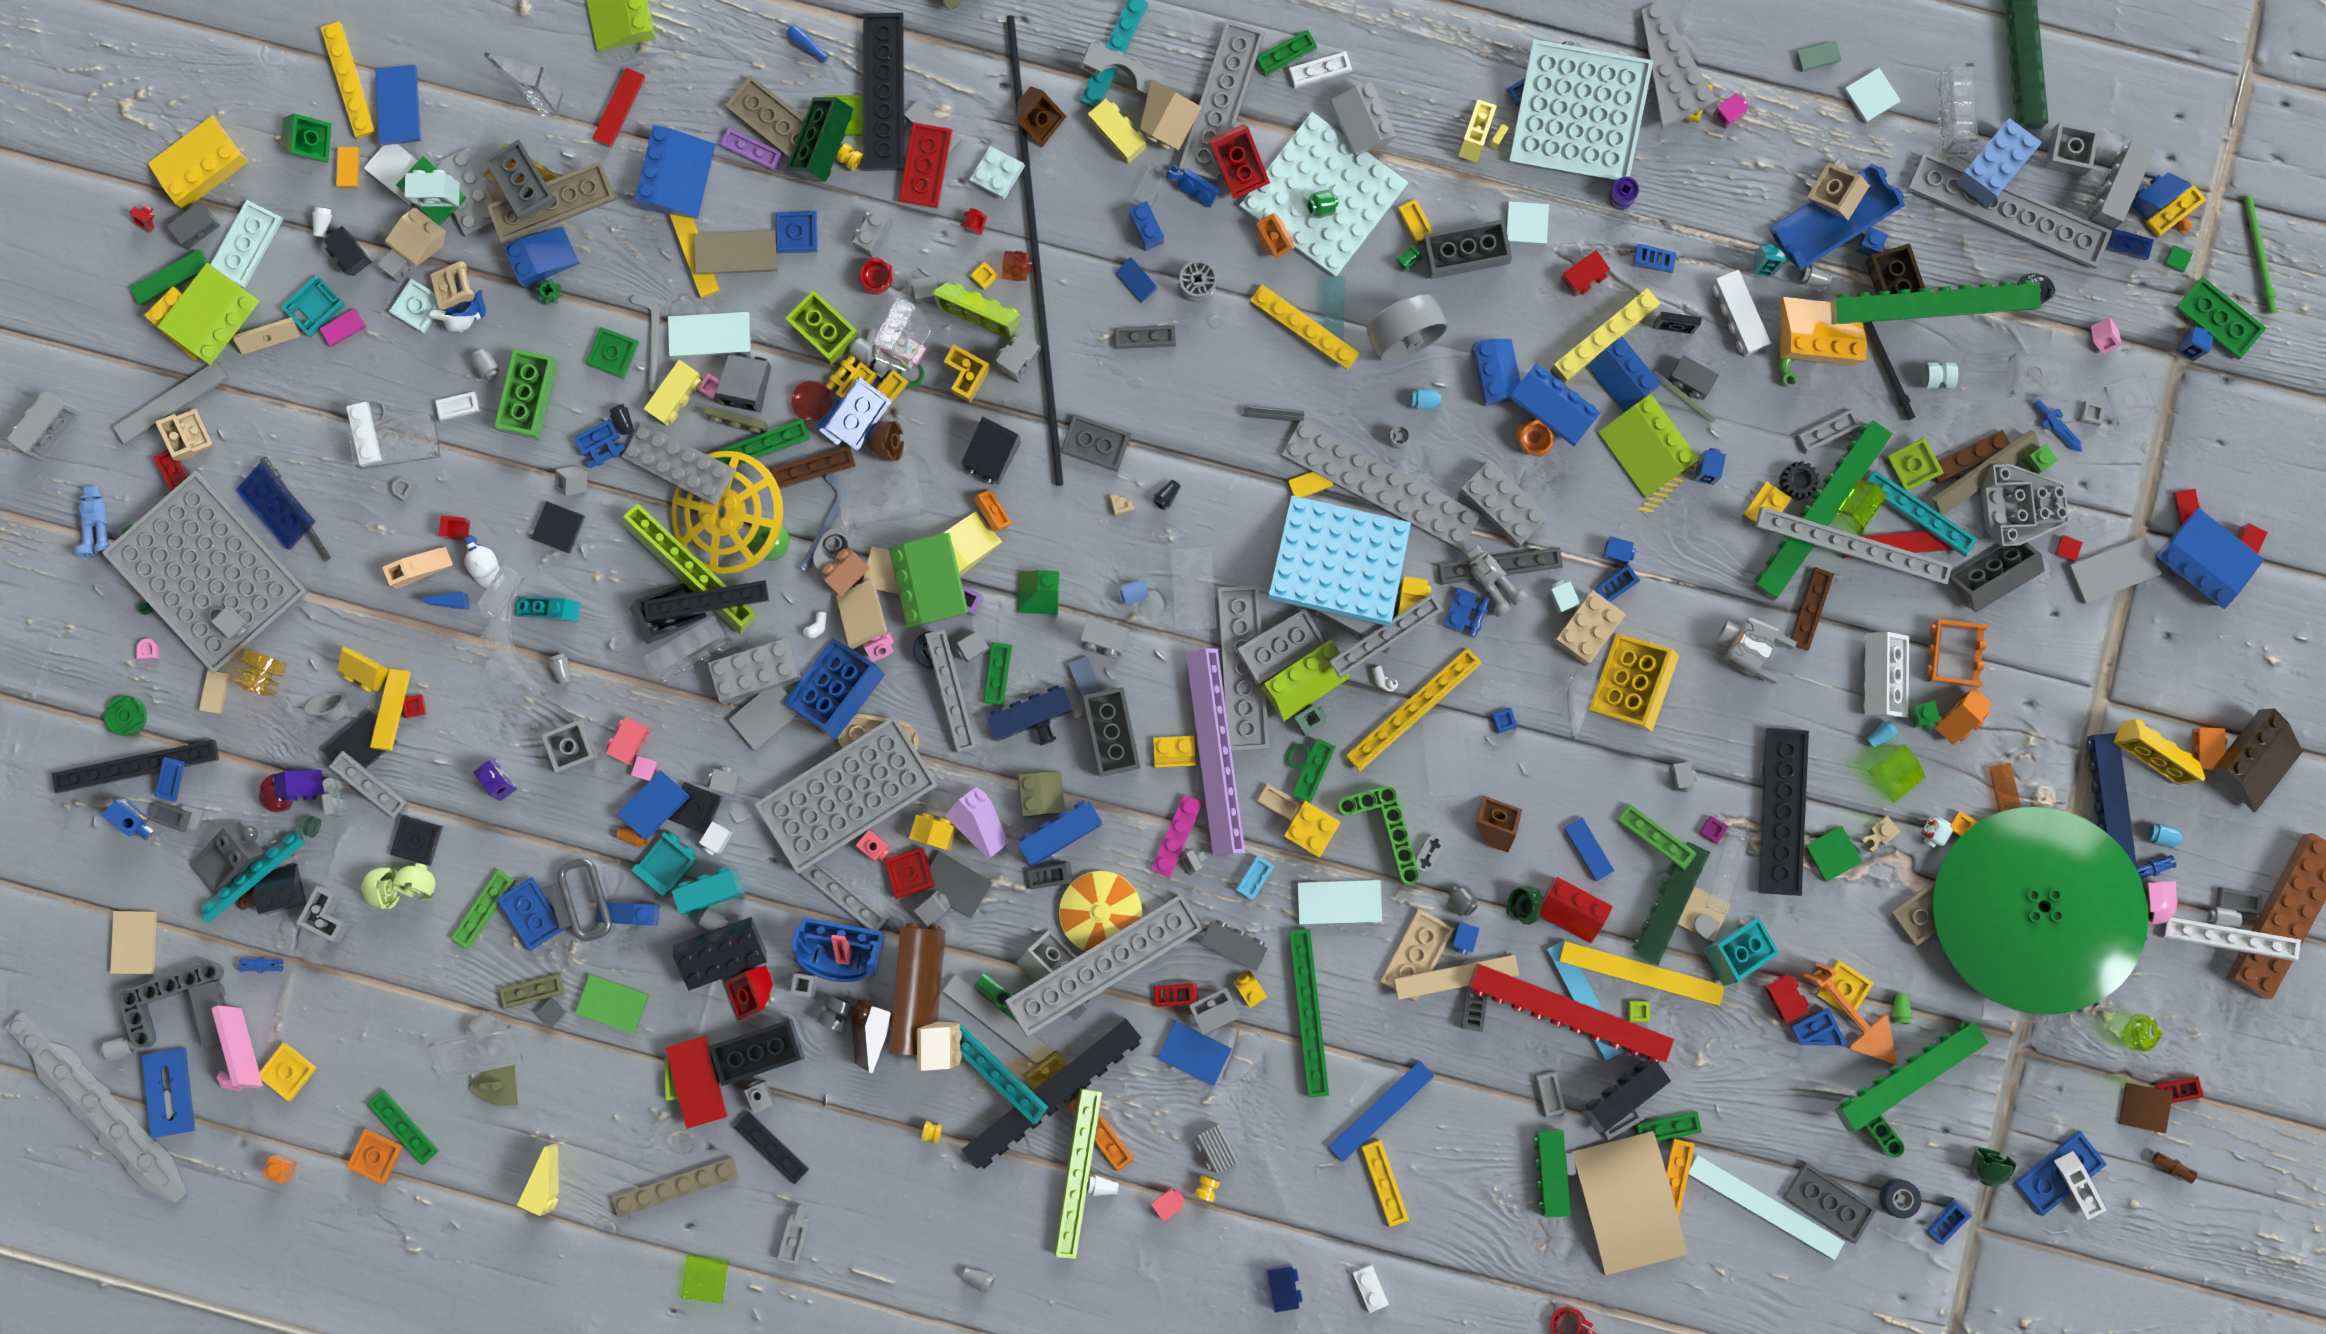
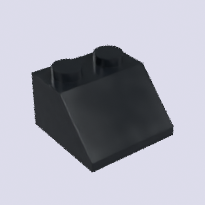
[254,864,307,915]

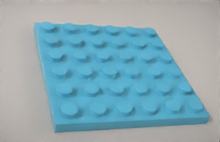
[1268,496,1411,626]

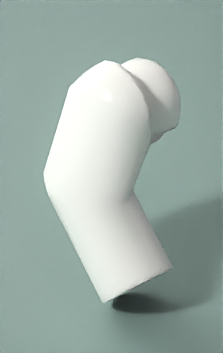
[803,612,827,639]
[1372,666,1398,691]

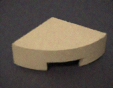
[1109,495,1135,516]

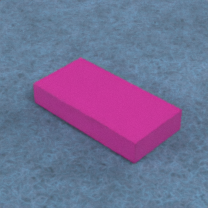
[320,308,366,347]

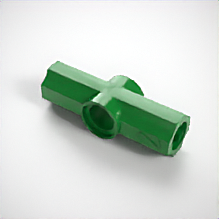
[974,972,1016,1021]

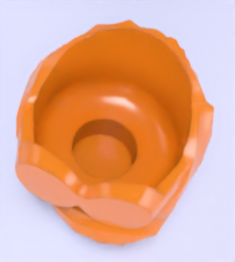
[1516,419,1554,457]

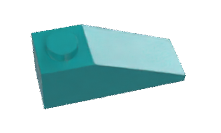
[1752,244,1786,277]

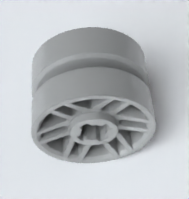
[1179,260,1216,303]

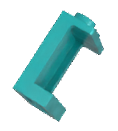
[632,832,699,897]

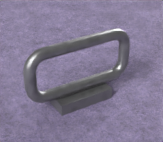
[548,858,612,942]

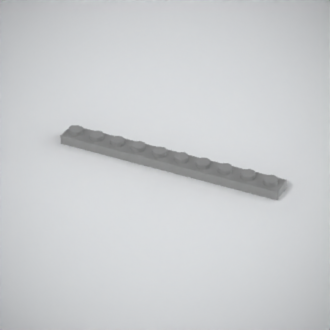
[1755,506,1953,585]

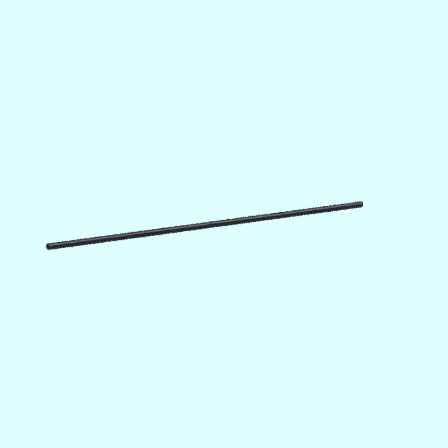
[1006,15,1064,486]

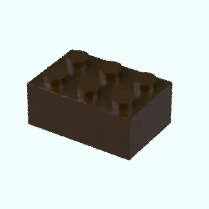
[1865,243,1925,295]

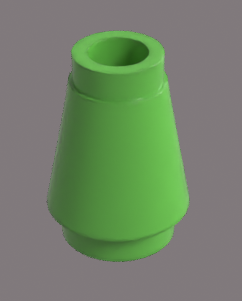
[1891,993,1913,1025]

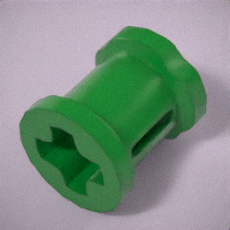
[1396,245,1423,272]

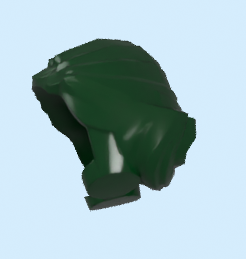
[1506,885,1543,925]

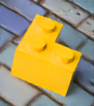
[943,344,991,404]
[909,813,957,851]

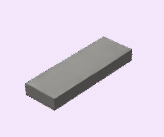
[904,100,962,155]
[1796,409,1861,454]

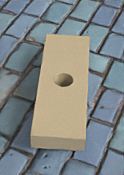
[233,317,300,355]

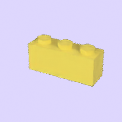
[1088,99,1146,164]
[644,360,702,426]

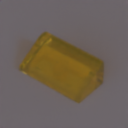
[1022,1050,1067,1089]

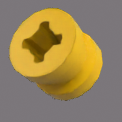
[921,1121,943,1145]

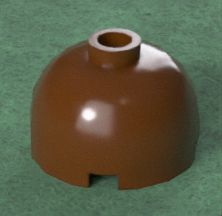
[867,421,904,462]

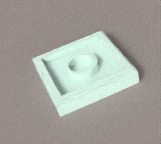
[1844,68,1901,123]
[1506,202,1549,245]
[389,278,440,334]

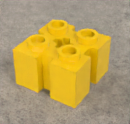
[1396,576,1431,617]

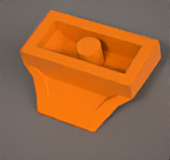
[1256,213,1295,259]

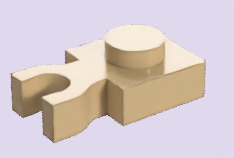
[1860,816,1901,852]

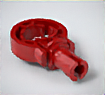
[1550,1306,1597,1334]

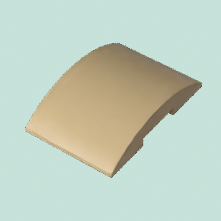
[1572,1131,1688,1275]

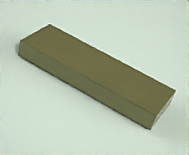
[499,974,565,1009]

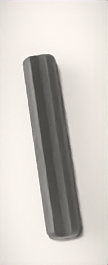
[1244,405,1304,422]

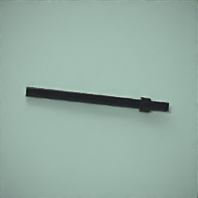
[1864,322,1916,421]

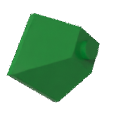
[281,113,332,163]
[1017,570,1060,615]

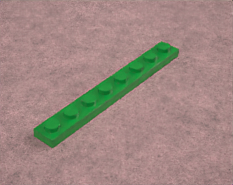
[1289,929,1329,1098]

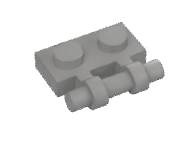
[322,778,348,817]

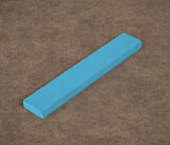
[1546,940,1624,1061]

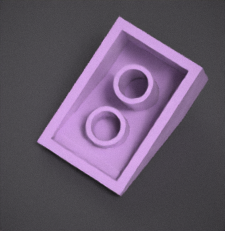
[945,787,1009,859]

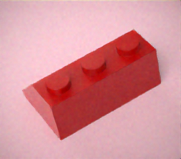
[1540,877,1613,943]

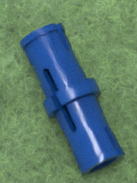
[2137,855,2177,879]
[238,957,284,973]

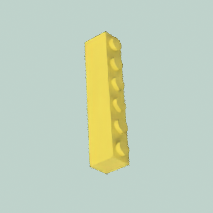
[1551,288,1661,384]

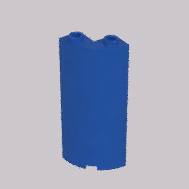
[1769,164,1905,270]

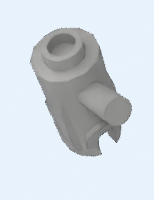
[848,329,893,378]

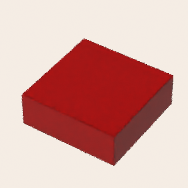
[2055,535,2083,562]
[403,694,427,719]

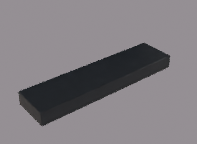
[734,1112,810,1185]

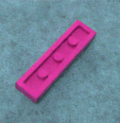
[1151,794,1203,878]

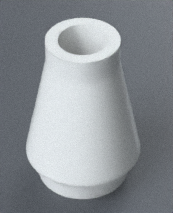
[312,207,333,238]
[1087,1175,1118,1196]

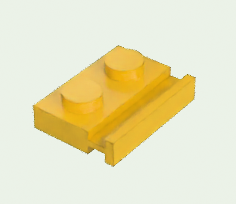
[1743,481,1791,532]
[1153,736,1196,768]

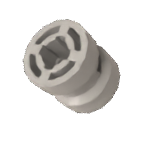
[1388,425,1410,449]

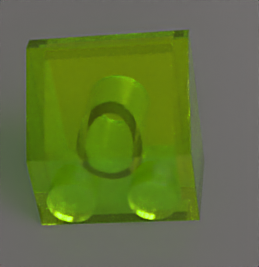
[1837,480,1887,536]
[1867,744,1926,803]

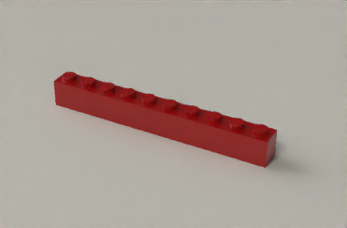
[1468,963,1675,1063]

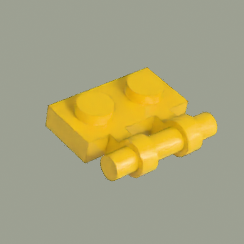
[825,355,877,398]

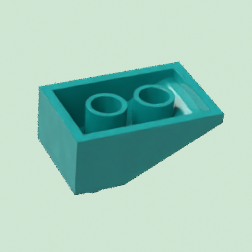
[1703,917,1779,986]

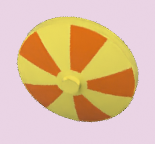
[1059,871,1142,951]

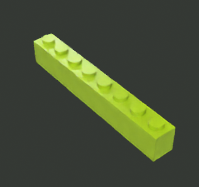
[623,503,756,635]

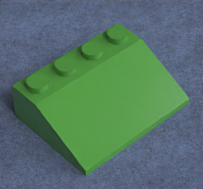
[888,532,968,628]

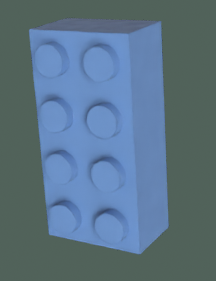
[1956,118,2042,207]

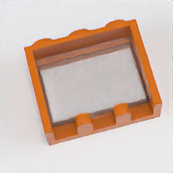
[1926,619,1989,688]

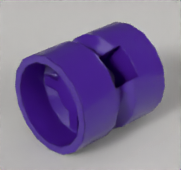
[1609,176,1639,210]

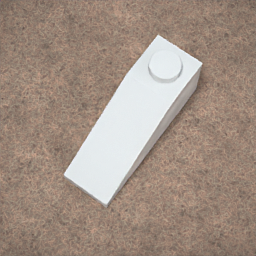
[2054,1151,2107,1220]

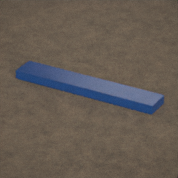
[1329,1060,1434,1162]

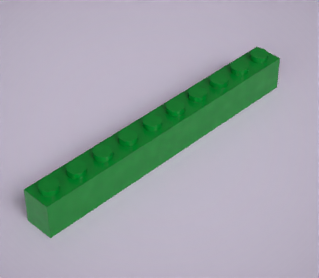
[1830,280,2041,325]
[1753,420,1893,601]

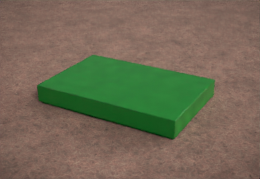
[396,156,467,226]

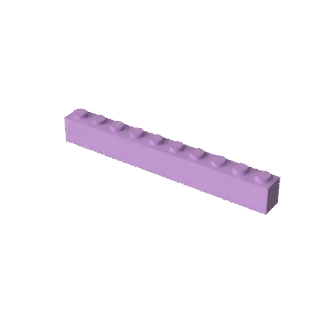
[1186,648,1245,857]

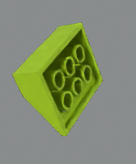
[587,0,656,52]
[157,263,260,365]
[933,282,1022,340]
[1598,394,1699,498]

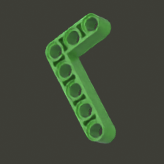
[1337,786,1419,885]

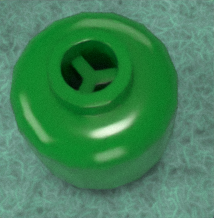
[1307,190,1338,219]

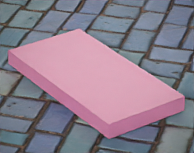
[211,1005,263,1089]

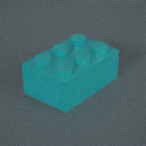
[672,867,746,915]

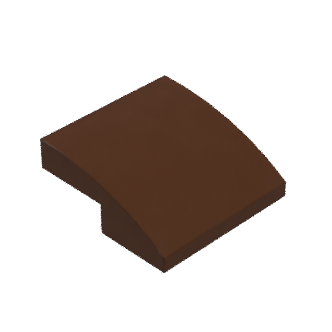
[2119,1083,2173,1134]

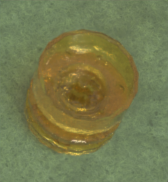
[232,649,287,697]

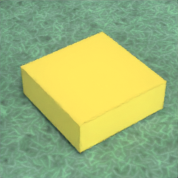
[1490,124,1509,150]

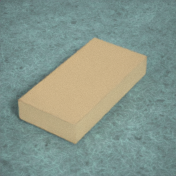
[199,670,230,714]
[1257,783,1302,822]

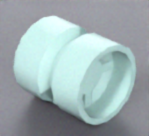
[1922,362,1958,389]

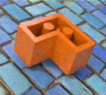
[1935,686,1992,745]

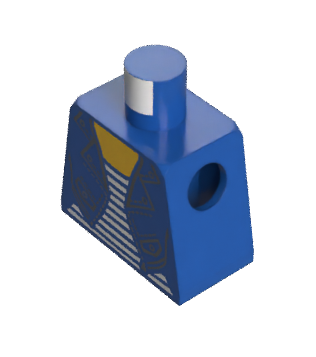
[101,798,154,840]

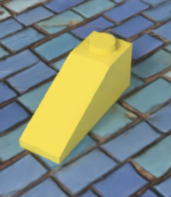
[1459,100,1497,163]

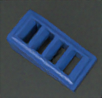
[1633,244,1676,273]
[1595,564,1640,602]
[422,591,470,610]
[1926,1198,1971,1245]

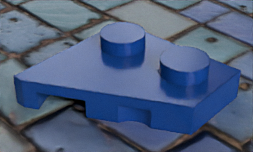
[1790,1008,1847,1046]

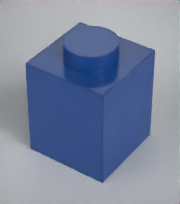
[1856,227,1888,257]
[1602,536,1636,565]
[1451,922,1480,955]

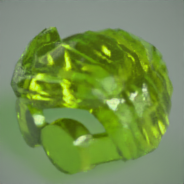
[2121,1014,2162,1053]

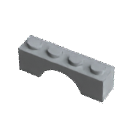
[1079,41,1164,100]

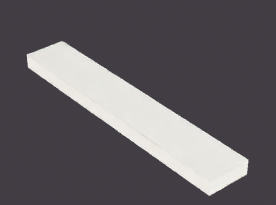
[2164,917,2301,962]

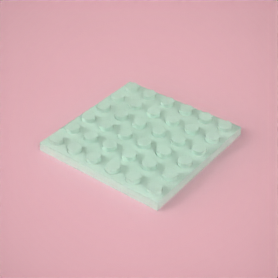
[1509,39,1654,180]
[1239,112,1408,278]

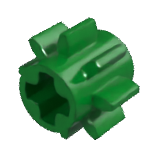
[536,279,563,305]

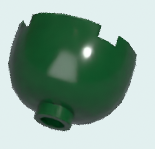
[1971,1147,2017,1187]

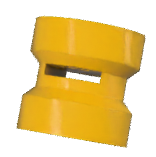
[836,143,864,171]
[1194,1175,1220,1202]

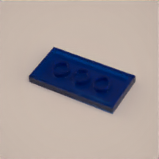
[236,462,316,550]

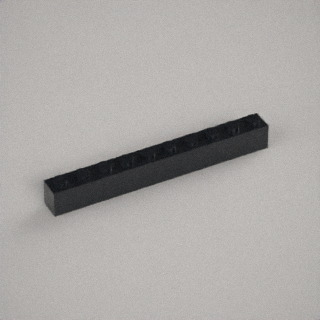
[961,1018,1142,1169]

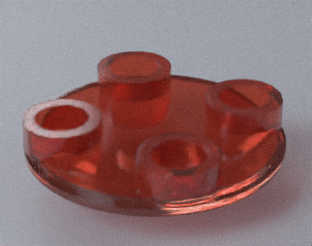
[791,381,832,421]

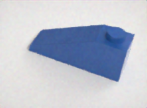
[596,902,660,926]

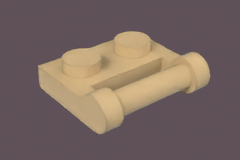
[430,262,475,310]

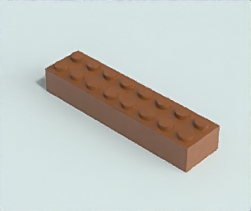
[2226,833,2326,999]

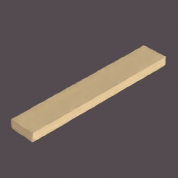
[1393,955,1519,1000]

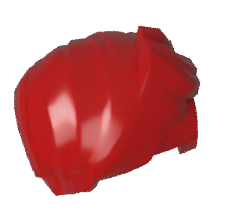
[858,257,893,295]

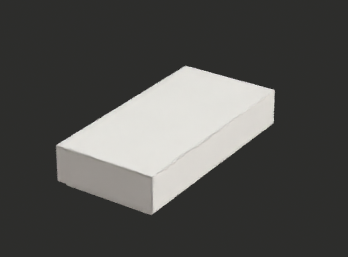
[435,391,480,421]

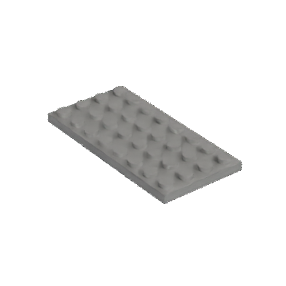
[754,716,939,874]

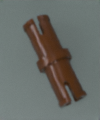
[2152,1152,2198,1184]

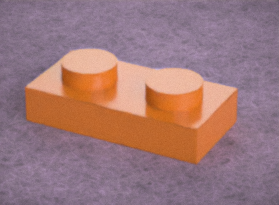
[973,490,1012,533]

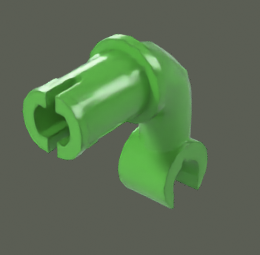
[1779,358,1797,387]

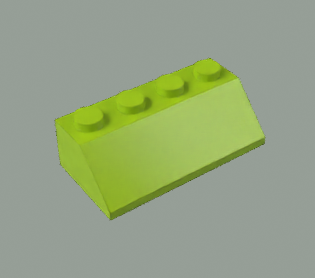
[1260,640,1350,722]

